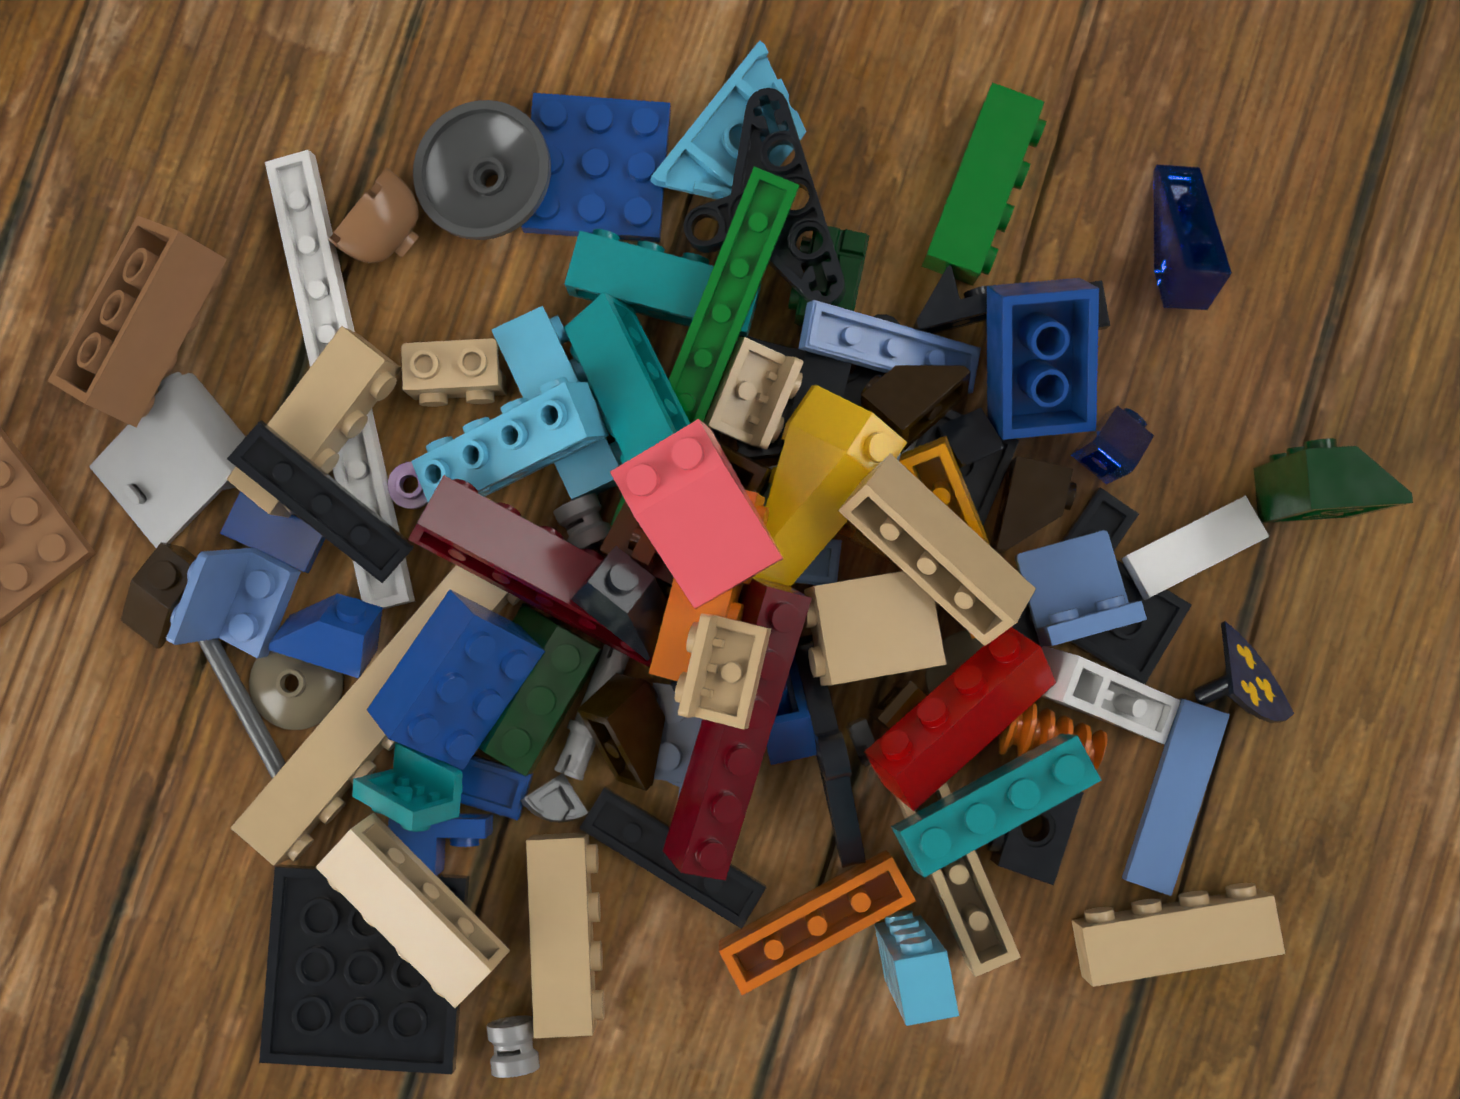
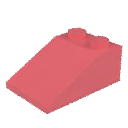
[610,419,784,609]

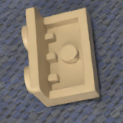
[704,337,803,450]
[401,338,507,407]
[675,613,771,729]

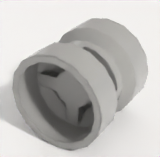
[553,493,611,550]
[487,1016,540,1078]

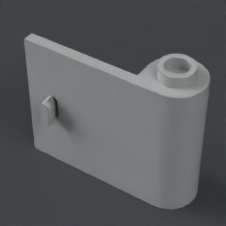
[89,372,246,548]

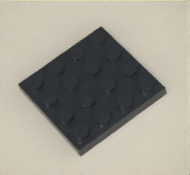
[259,864,469,1075]

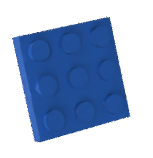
[521,93,671,243]

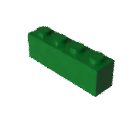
[921,82,1047,286]

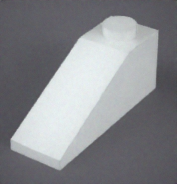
[1042,646,1181,745]

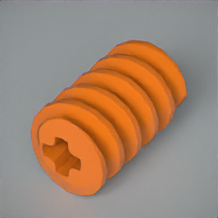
[999,703,1108,770]

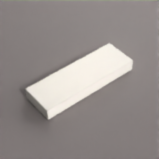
[1122,496,1269,600]

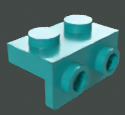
[352,743,463,832]

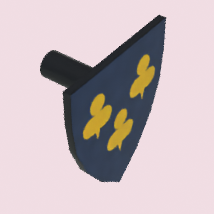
[1194,621,1294,723]

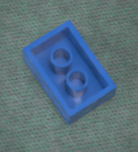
[987,278,1099,440]
[367,589,545,770]

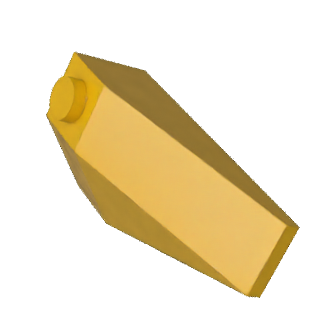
[753,385,907,587]

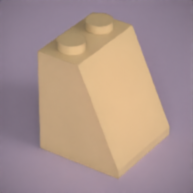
[804,571,946,686]

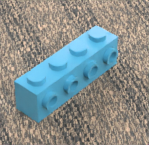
[411,377,609,502]

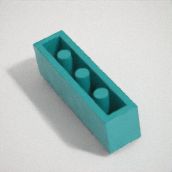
[564,229,761,337]
[564,292,690,464]
[891,733,1102,878]

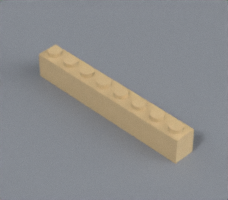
[231,565,521,866]

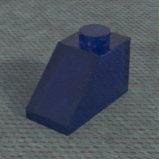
[1071,405,1154,485]

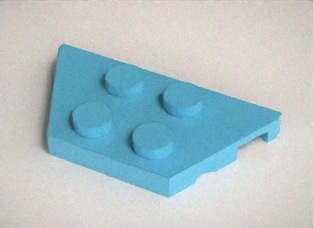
[650,40,807,200]

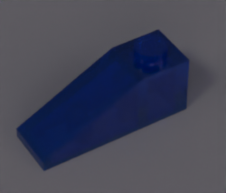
[1153,164,1232,310]

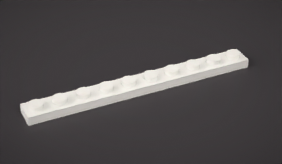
[265,150,415,609]

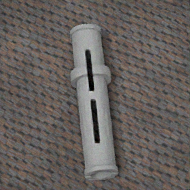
[554,644,630,781]

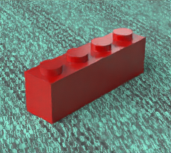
[864,627,1056,812]

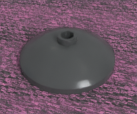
[413,100,551,240]

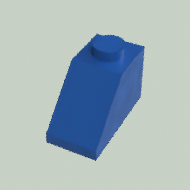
[269,593,383,679]
[767,655,818,765]

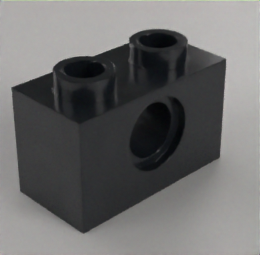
[987,792,1084,885]

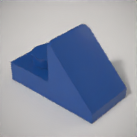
[388,813,493,876]

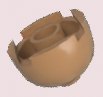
[328,168,419,263]

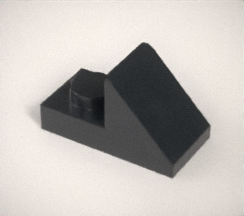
[913,265,987,334]

